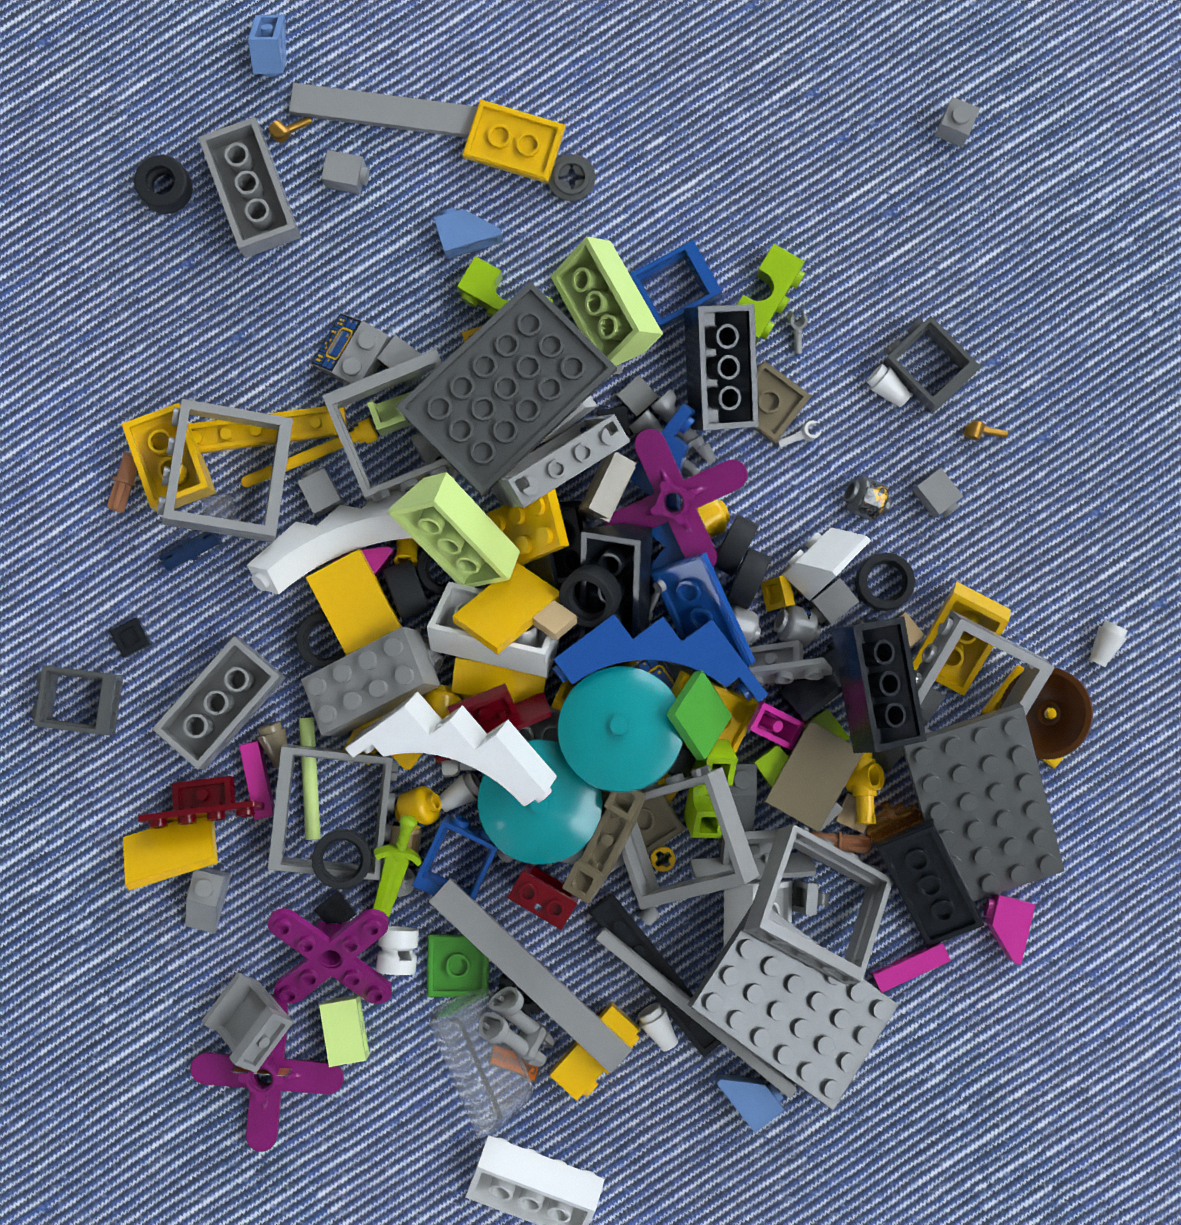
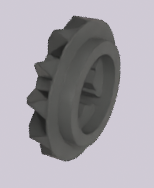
[549,154,596,203]

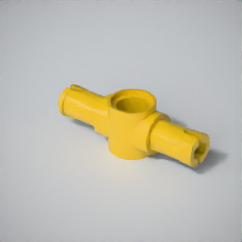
[845,753,885,825]

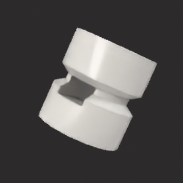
[376,926,419,975]

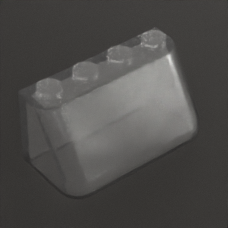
[430,988,533,1139]

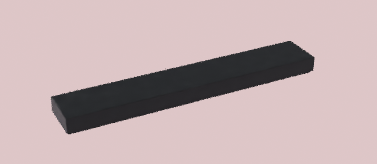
[589,893,722,1058]

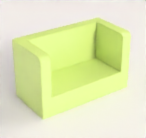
[367,391,412,436]
[319,995,370,1067]

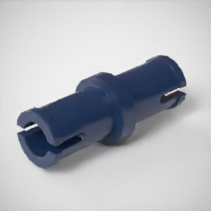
[159,531,222,572]

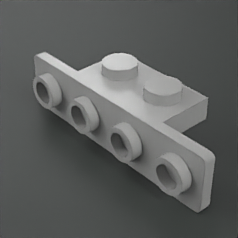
[707,640,832,691]
[690,830,816,880]

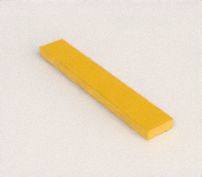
[189,406,347,454]

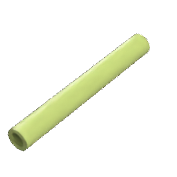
[299,717,321,840]

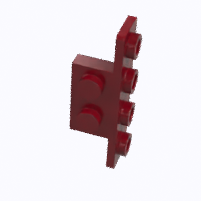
[434,683,552,763]
[138,776,264,829]

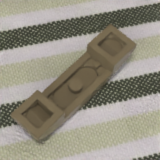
[562,790,646,904]

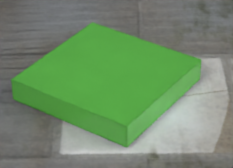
[666,670,732,760]
[427,934,489,997]

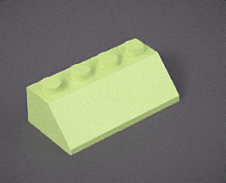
[550,236,663,366]
[388,472,520,587]

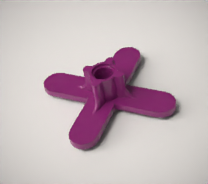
[605,429,748,567]
[267,908,392,1004]
[191,995,344,1152]

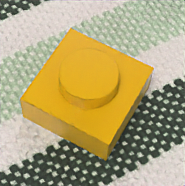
[761,576,795,612]

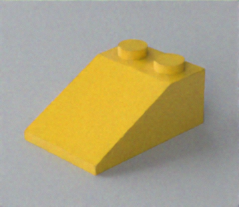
[122,403,217,512]
[913,581,1011,696]

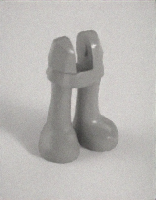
[628,389,716,477]
[479,987,555,1067]

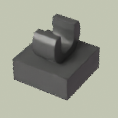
[792,880,829,915]

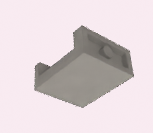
[202,973,293,1073]

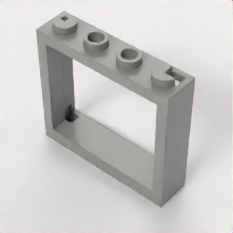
[322,349,452,503]
[157,399,293,542]
[491,414,630,508]
[914,610,1055,734]
[268,744,399,880]
[621,765,759,910]
[743,824,893,984]

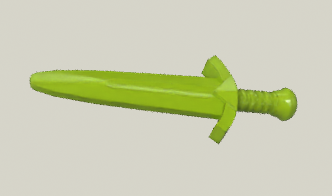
[372,815,423,918]

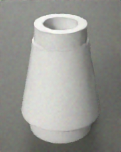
[866,364,912,408]
[1089,620,1128,667]
[439,772,481,812]
[638,1003,678,1052]

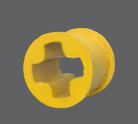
[394,538,420,567]
[650,846,676,872]

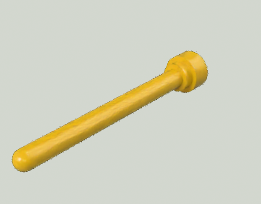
[241,418,379,488]

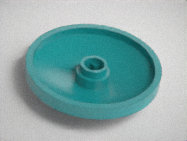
[558,666,683,793]
[478,739,602,864]

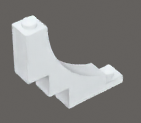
[247,490,412,594]
[345,691,557,806]

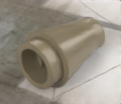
[256,721,287,768]

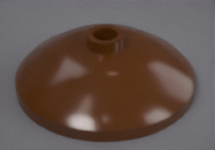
[1000,668,1093,760]

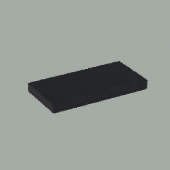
[875,819,984,947]

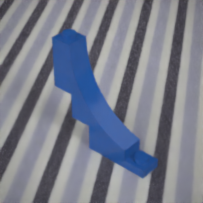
[630,404,725,590]
[552,614,768,702]

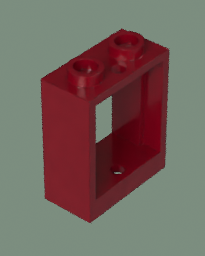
[507,863,579,930]

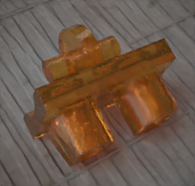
[865,801,923,845]

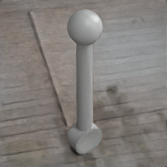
[649,580,667,620]

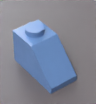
[248,14,286,77]
[434,208,503,259]
[715,1073,784,1133]

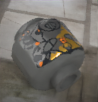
[844,476,891,520]

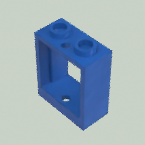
[630,240,722,331]
[412,814,499,899]

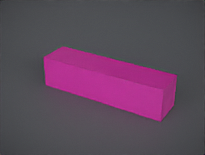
[239,741,275,820]
[871,942,951,993]

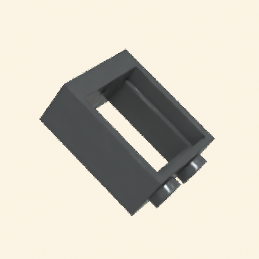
[883,316,982,414]
[32,665,124,735]

